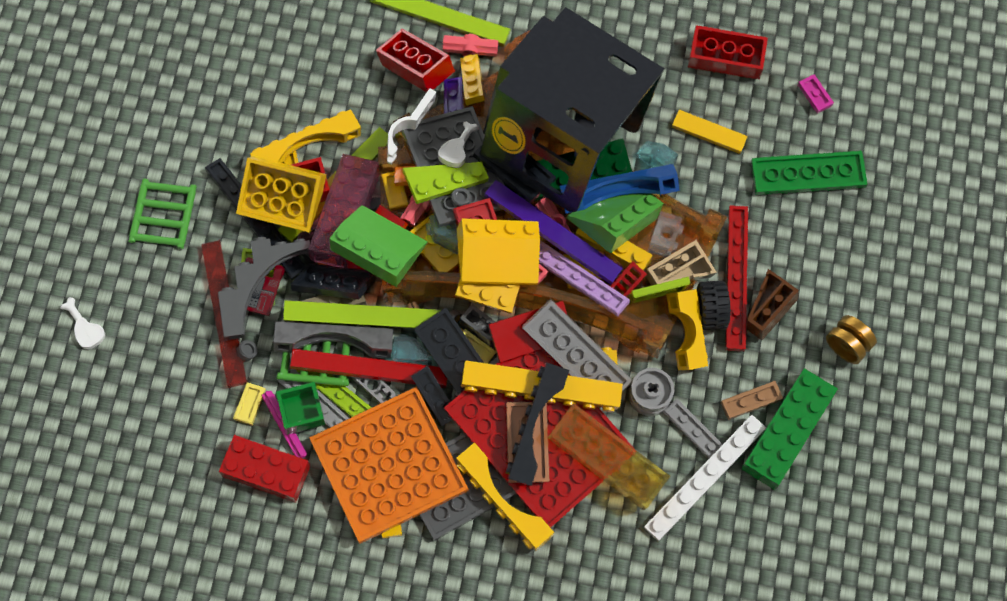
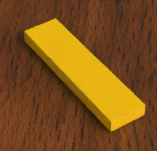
[672,110,748,154]

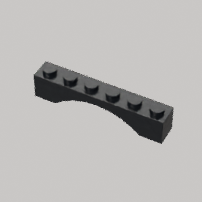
[505,363,569,486]

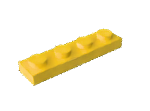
[460,54,485,105]

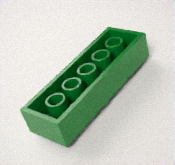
[741,368,838,490]

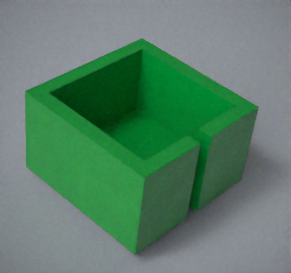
[276,382,326,435]

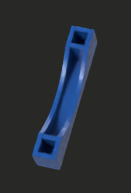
[560,164,680,213]

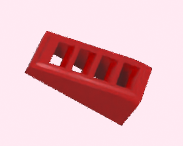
[610,261,647,297]

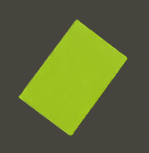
[627,276,690,304]

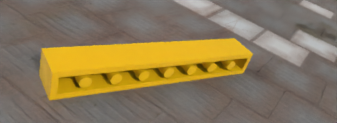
[461,360,623,412]

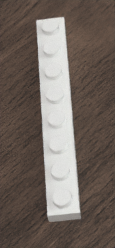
[644,415,766,542]

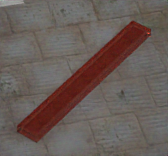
[201,240,247,388]

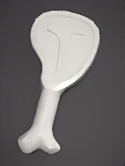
[438,121,478,168]
[60,297,105,350]

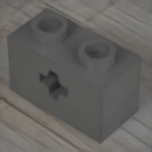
[460,304,495,347]

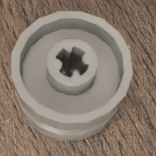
[629,368,674,416]

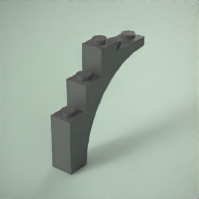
[218,237,311,341]

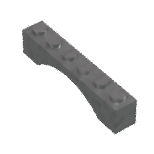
[274,321,393,359]

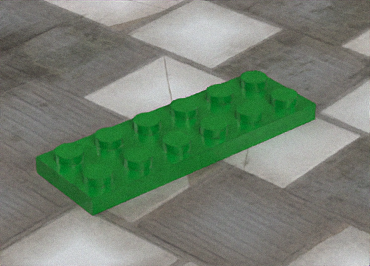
[751,151,868,195]

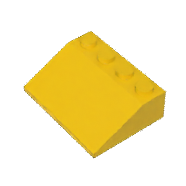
[236,156,327,232]
[457,219,540,285]

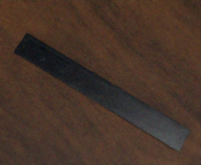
[205,158,306,280]

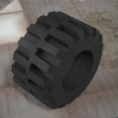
[696,280,731,330]

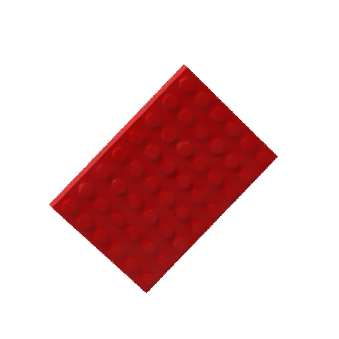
[444,348,637,528]

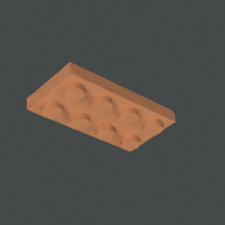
[506,402,549,483]

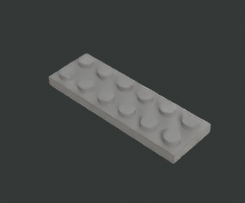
[522,299,632,391]

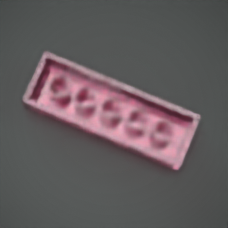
[308,154,380,269]

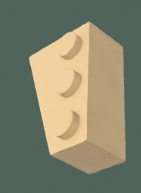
[645,240,717,286]

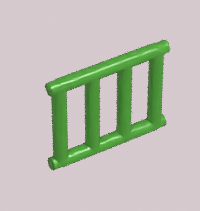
[128,179,197,249]
[277,341,350,386]

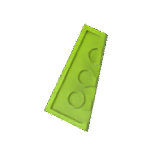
[402,162,489,204]

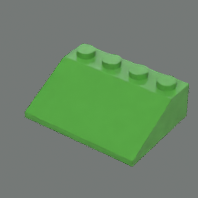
[567,193,664,253]
[330,205,428,287]

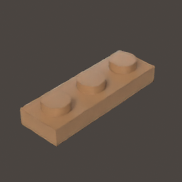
[721,381,783,420]

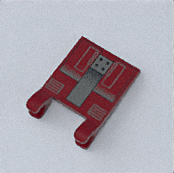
[245,257,285,317]

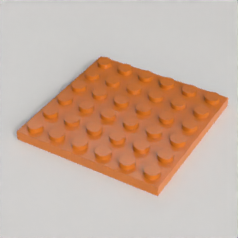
[309,387,469,544]

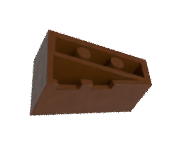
[747,269,799,340]

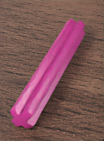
[262,391,307,459]

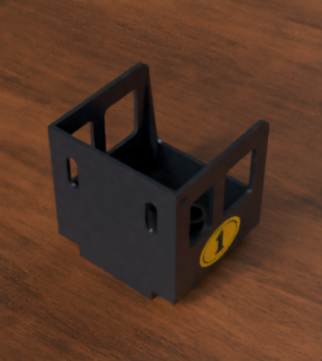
[480,7,665,212]

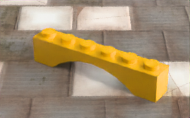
[250,109,361,163]
[456,442,555,552]

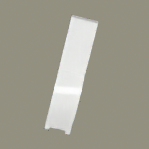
[387,88,436,165]

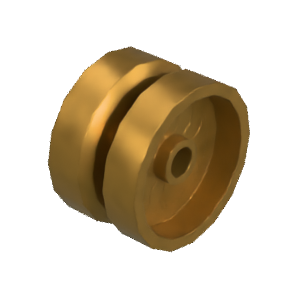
[826,315,877,364]

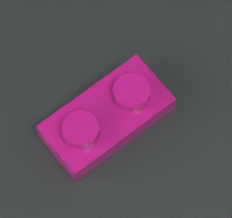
[798,74,834,114]

